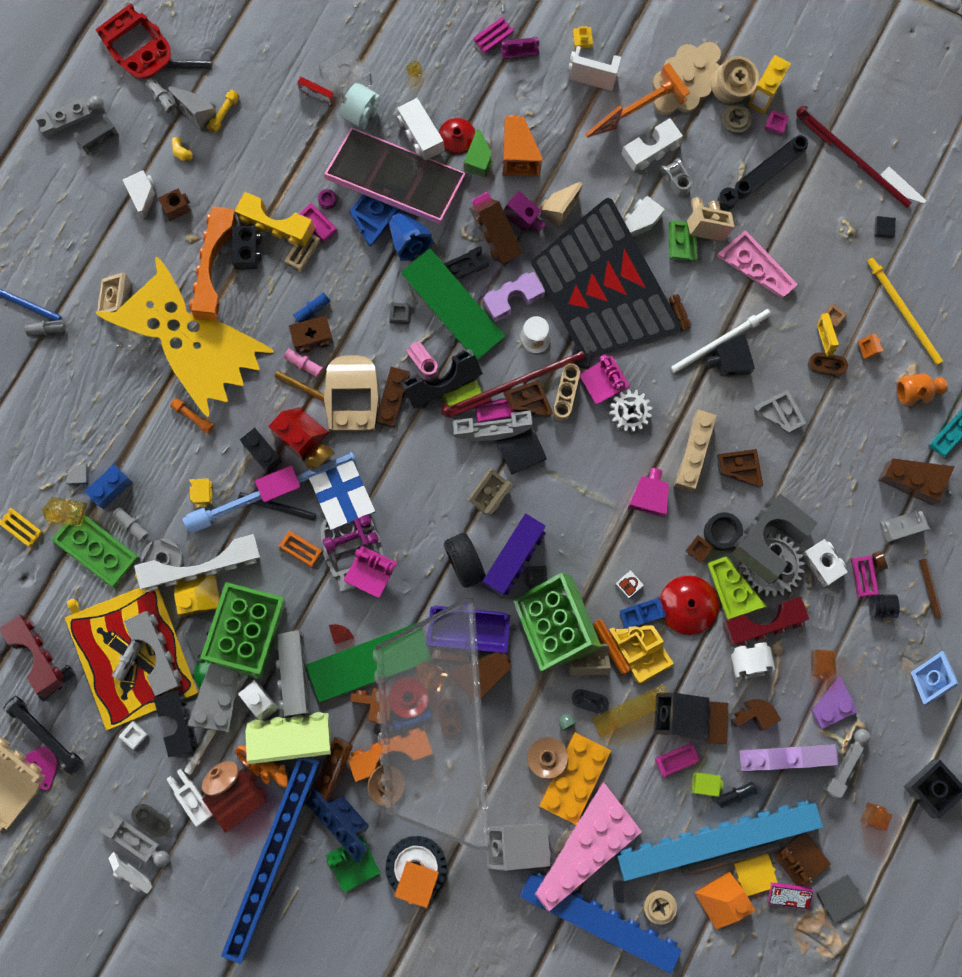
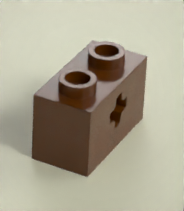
[289,316,334,353]

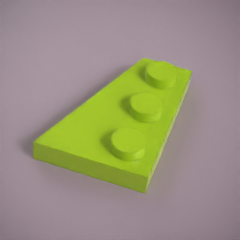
[708,556,767,620]

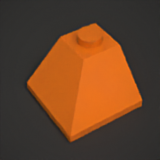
[694,871,755,930]

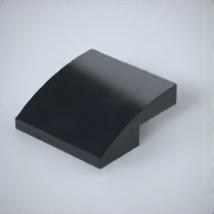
[495,427,547,475]

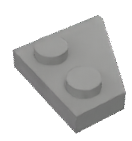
[754,390,806,433]

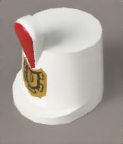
[520,316,550,354]

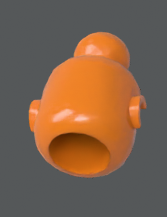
[897,373,948,408]

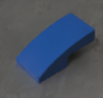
[620,597,666,629]

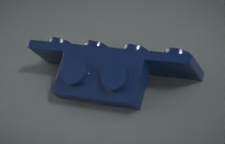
[306,789,369,863]

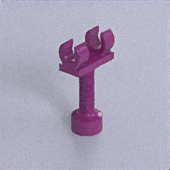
[322,514,379,554]

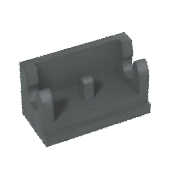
[73,114,119,154]

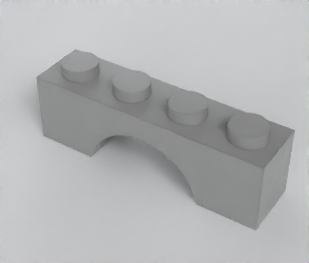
[124,611,182,696]

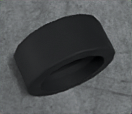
[704,512,743,551]

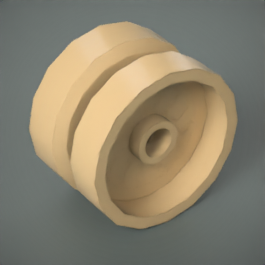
[710,56,759,105]

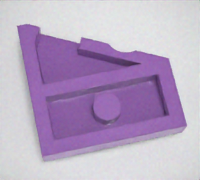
[811,676,858,729]

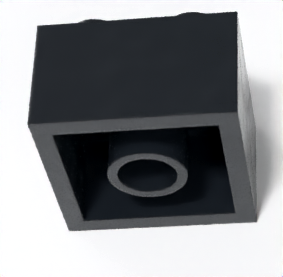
[904,760,962,819]

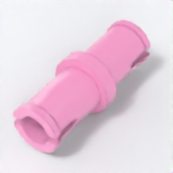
[283,348,323,378]

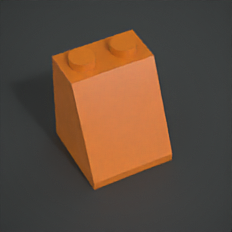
[502,115,542,176]

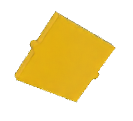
[734,853,778,896]

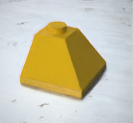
[174,573,220,617]

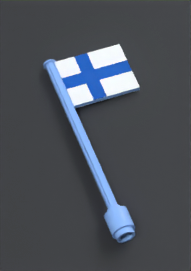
[182,452,375,533]

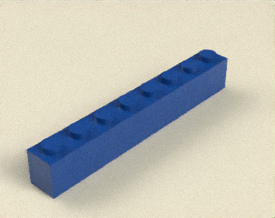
[519,871,682,973]

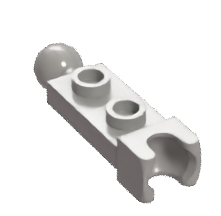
[35,96,104,138]
[822,729,871,799]
[100,813,170,868]

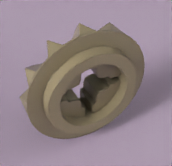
[721,104,752,134]

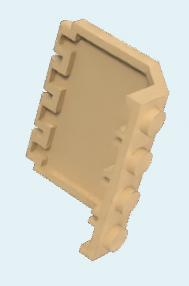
[0,737,45,833]

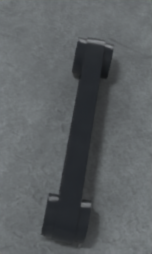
[734,135,808,199]
[3,695,84,775]

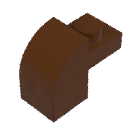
[731,699,781,731]

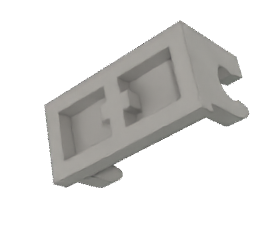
[880,511,930,543]

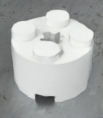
[731,642,776,679]

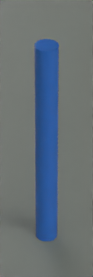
[0,289,62,321]

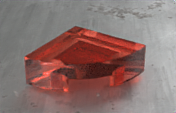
[329,624,354,645]

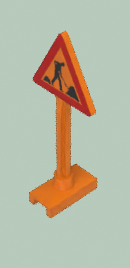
[585,63,690,138]

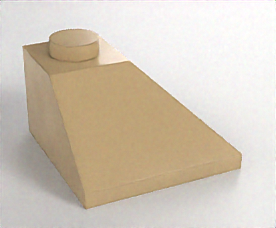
[540,182,583,228]

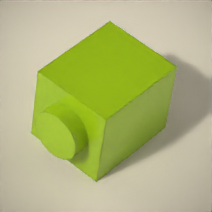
[691,772,723,796]

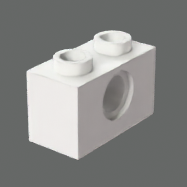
[802,539,847,587]

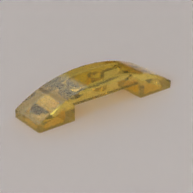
[591,683,668,737]

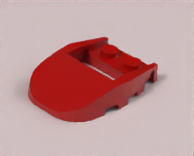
[95,3,171,79]

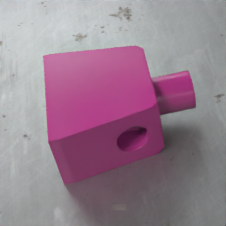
[628,468,669,517]

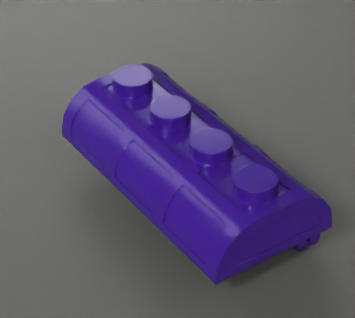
[426,606,511,654]

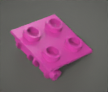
[580,355,631,405]
[343,546,397,598]

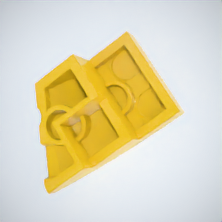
[609,625,674,686]

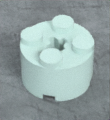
[339,83,380,130]

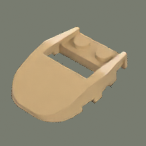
[324,355,380,432]

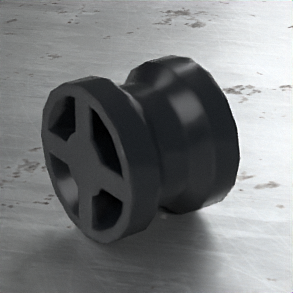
[717,187,738,211]

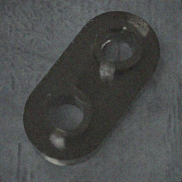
[131,804,171,837]

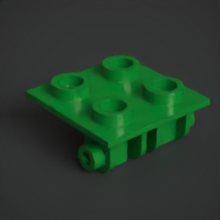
[325,836,381,893]

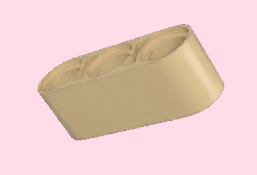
[553,364,580,422]

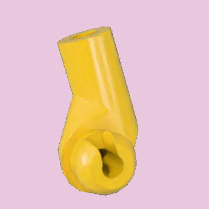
[171,137,193,161]

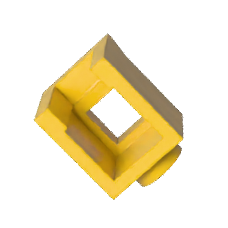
[189,478,213,509]

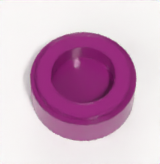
[318,189,337,210]

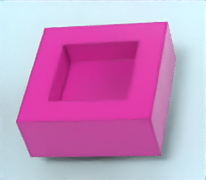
[764,110,789,136]

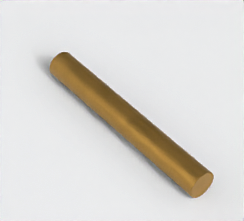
[274,370,324,402]

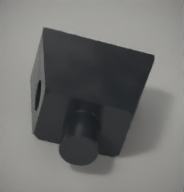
[706,334,755,376]

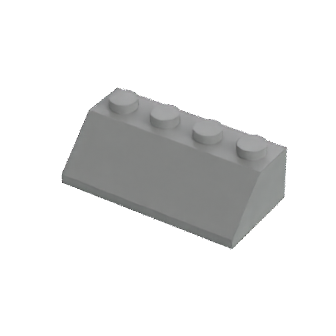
[274,630,311,717]

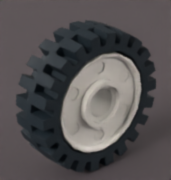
[385,836,447,895]

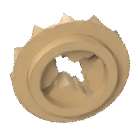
[643,890,677,925]

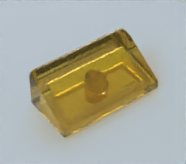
[42,497,87,526]

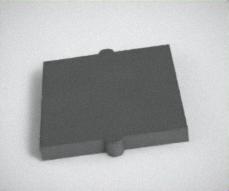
[816,874,865,923]

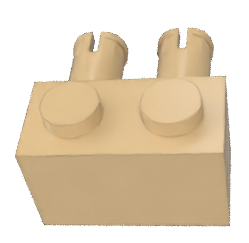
[687,197,735,242]

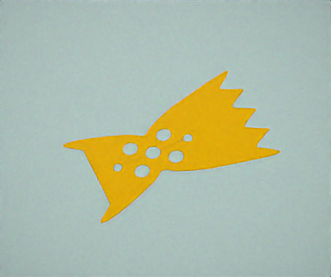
[95,257,274,417]

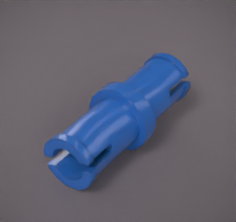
[293,292,331,323]

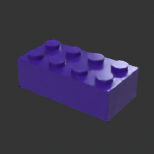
[482,513,546,598]

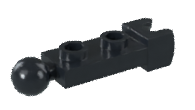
[443,246,489,280]

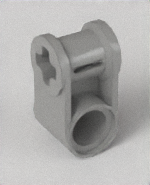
[660,158,692,197]

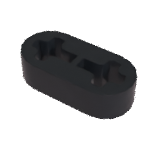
[571,689,609,713]

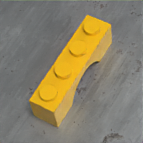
[234,192,316,247]

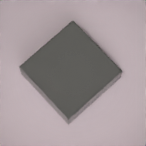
[389,302,410,324]

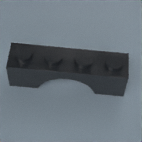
[400,349,483,409]

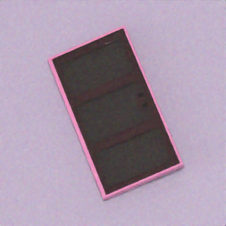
[324,127,466,225]

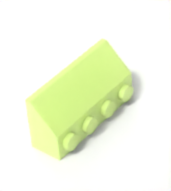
[245,712,332,764]

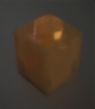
[811,649,836,679]

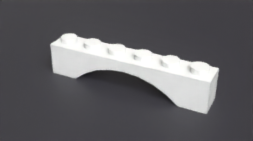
[134,534,260,592]

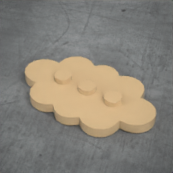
[652,42,721,115]

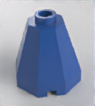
[389,213,434,261]

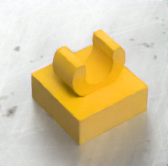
[572,26,593,49]

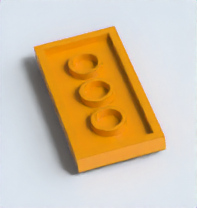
[539,732,611,825]

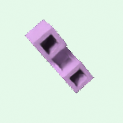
[483,272,545,323]

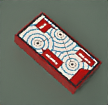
[297,77,335,106]

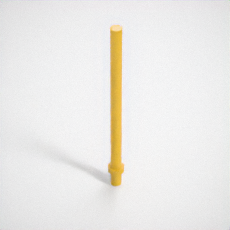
[867,257,943,365]

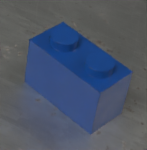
[85,464,132,510]

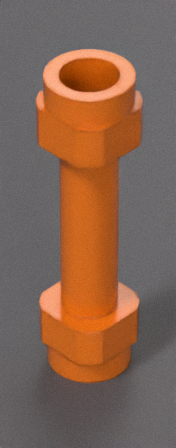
[170,398,214,434]

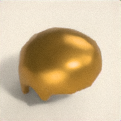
[305,444,335,471]

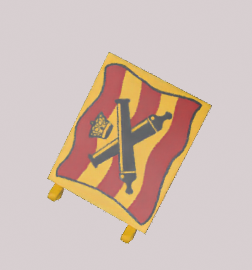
[64,574,198,731]

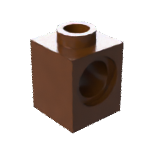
[158,188,190,221]

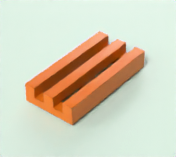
[279,530,323,568]

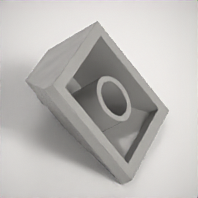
[168,86,216,131]

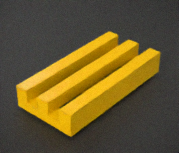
[817,313,839,356]
[0,508,43,548]

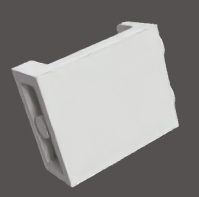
[568,46,621,91]

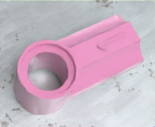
[406,341,439,380]

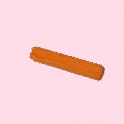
[593,619,630,675]

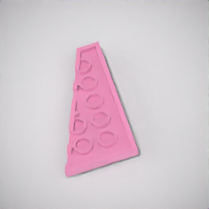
[535,782,642,911]

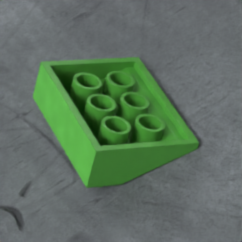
[513,572,602,672]
[200,582,286,680]

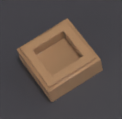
[819,303,847,330]

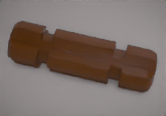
[669,294,692,331]

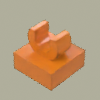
[858,334,884,359]

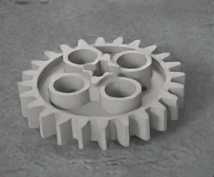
[739,533,805,598]

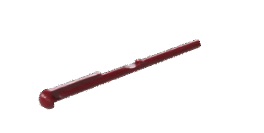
[796,106,912,208]
[442,351,585,418]

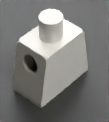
[238,679,279,721]

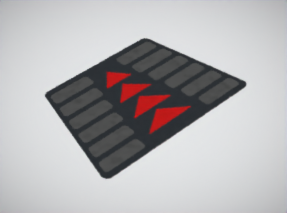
[531,198,681,358]

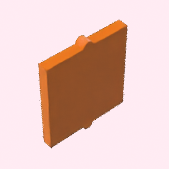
[394,861,439,908]

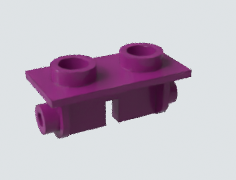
[501,37,540,59]

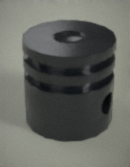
[869,594,900,618]

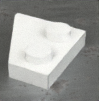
[109,852,152,894]

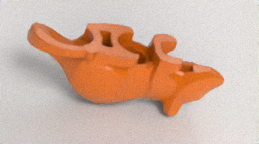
[235,745,288,788]

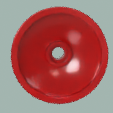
[660,575,719,635]

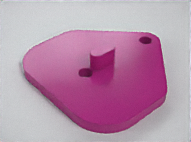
[25,746,58,790]

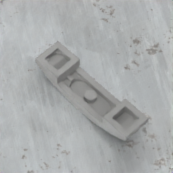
[453,410,533,441]

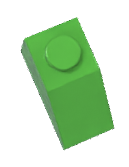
[464,129,494,177]

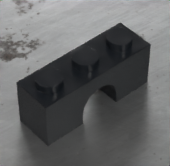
[153,690,197,758]

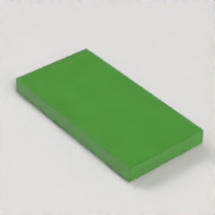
[52,509,140,589]

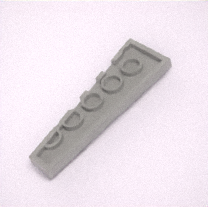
[187,663,239,733]

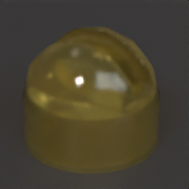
[406,60,422,77]

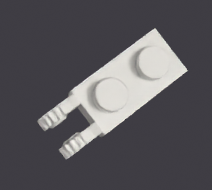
[167,769,215,827]

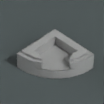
[66,463,88,485]

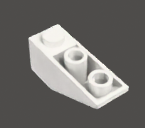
[623,196,665,237]

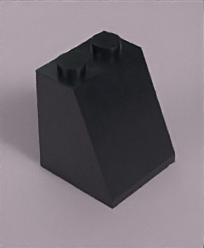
[654,693,711,739]

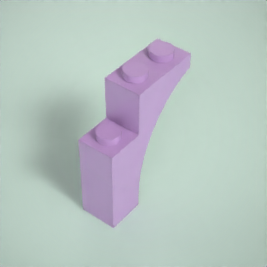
[739,744,838,771]

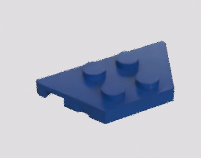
[350,183,408,247]

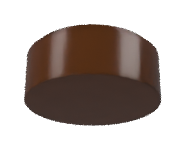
[872,551,888,572]

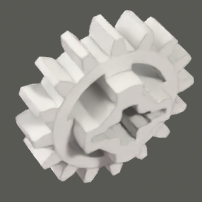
[609,389,652,432]

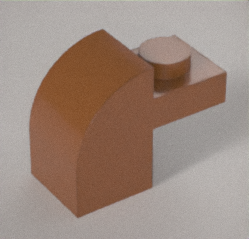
[350,688,391,724]

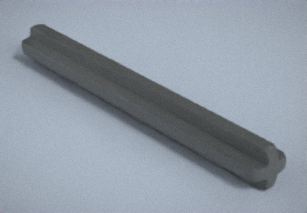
[681,840,781,876]

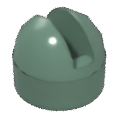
[559,714,577,731]

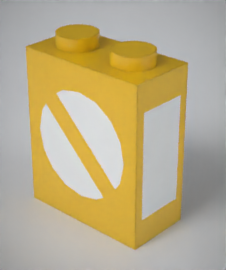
[748,55,791,114]

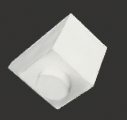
[123,170,155,219]

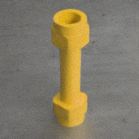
[206,90,240,133]

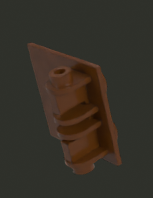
[774,832,831,887]

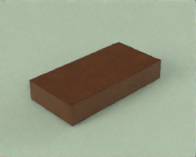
[706,701,728,744]

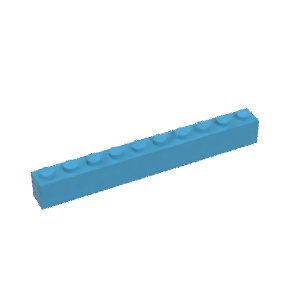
[616,800,823,881]

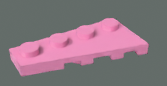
[717,230,798,299]

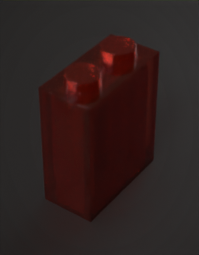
[202,769,269,833]

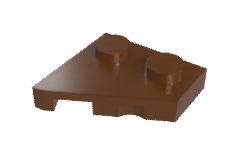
[503,380,553,417]
[717,449,763,487]

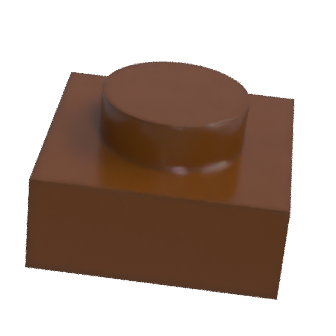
[685,535,713,563]

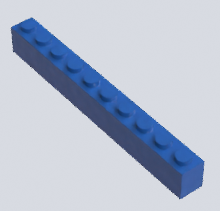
[221,757,321,964]

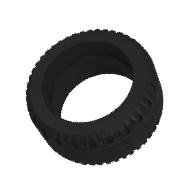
[444,533,486,588]

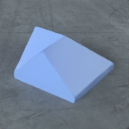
[911,651,959,706]

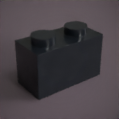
[240,428,282,474]

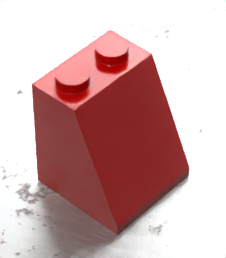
[268,407,329,462]

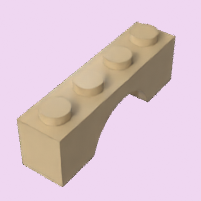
[673,410,717,493]

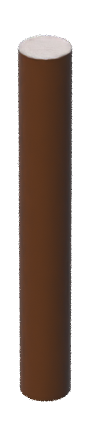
[919,558,943,618]

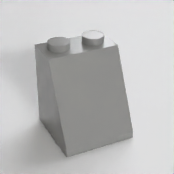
[485,823,551,871]

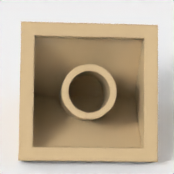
[96,272,132,316]

